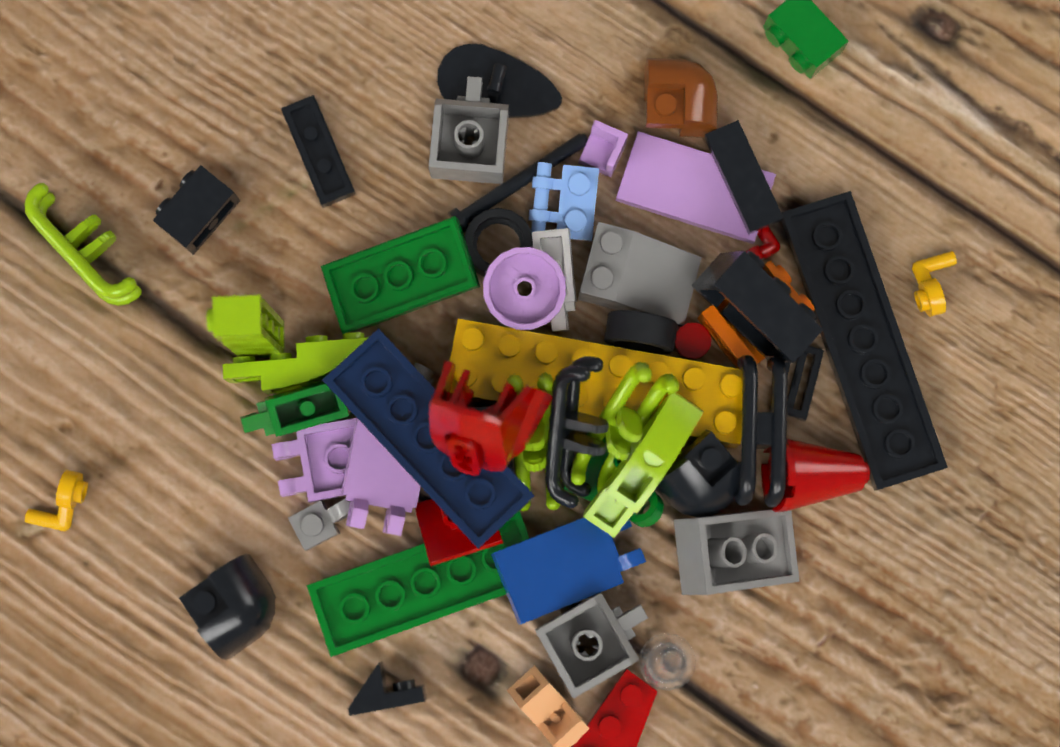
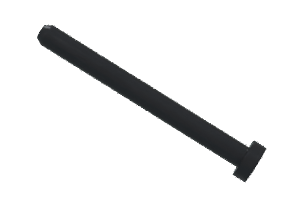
[448,133,588,233]

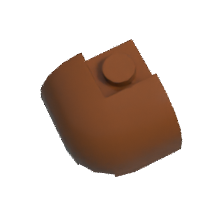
[644,58,718,137]

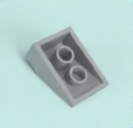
[578,222,702,327]
[674,509,800,595]

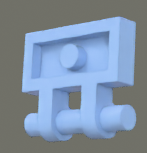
[528,162,599,241]

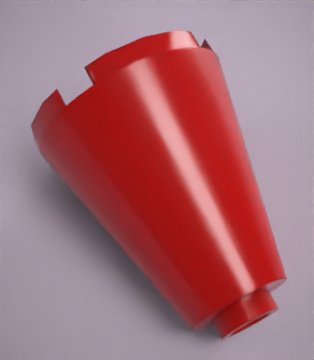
[761,438,870,512]

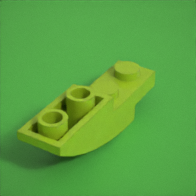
[222,332,369,395]
[583,392,703,538]

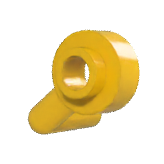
[912,251,957,317]
[25,470,88,531]

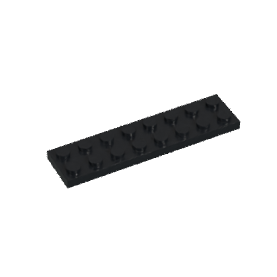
[781,191,948,491]

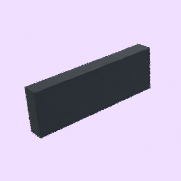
[281,95,356,208]
[704,120,784,235]

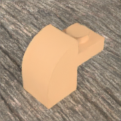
[507,665,590,747]

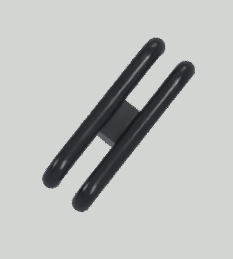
[735,355,788,507]
[545,356,609,508]

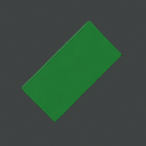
[321,216,480,334]

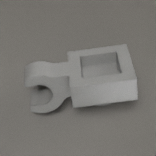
[288,499,350,551]

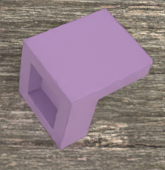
[578,120,628,178]

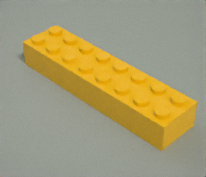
[449,319,743,448]

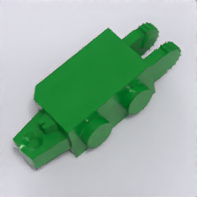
[240,381,349,437]

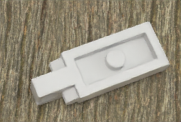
[532,228,577,332]

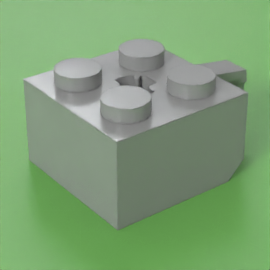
[429,76,509,184]
[535,592,648,699]

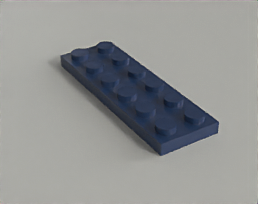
[323,328,535,549]

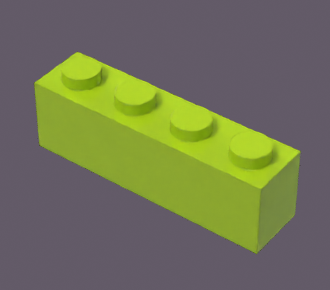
[206,295,285,358]

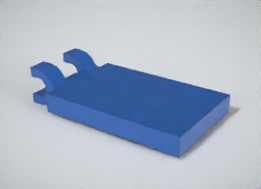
[491,518,646,625]

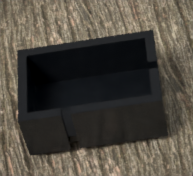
[691,251,824,363]

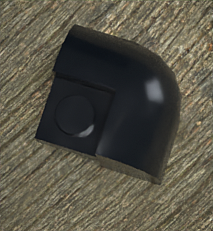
[655,429,741,517]
[179,554,276,660]

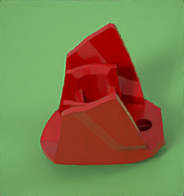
[429,360,553,476]

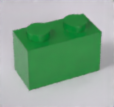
[763,0,849,79]

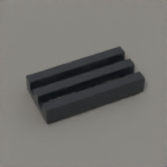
[769,346,824,421]

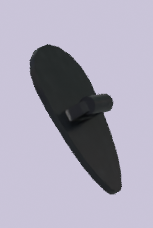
[437,43,562,118]

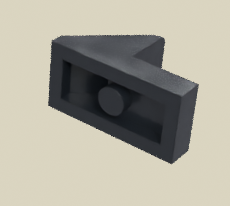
[348,661,427,716]

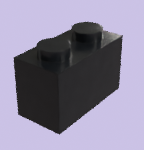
[153,165,240,255]

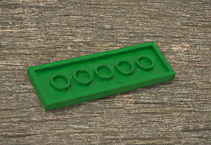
[307,511,530,657]

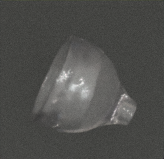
[638,633,696,691]

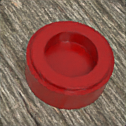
[674,323,711,360]

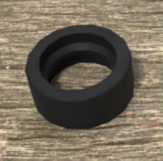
[464,208,533,278]
[604,310,678,354]

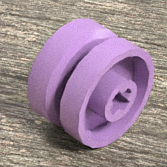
[483,247,566,330]

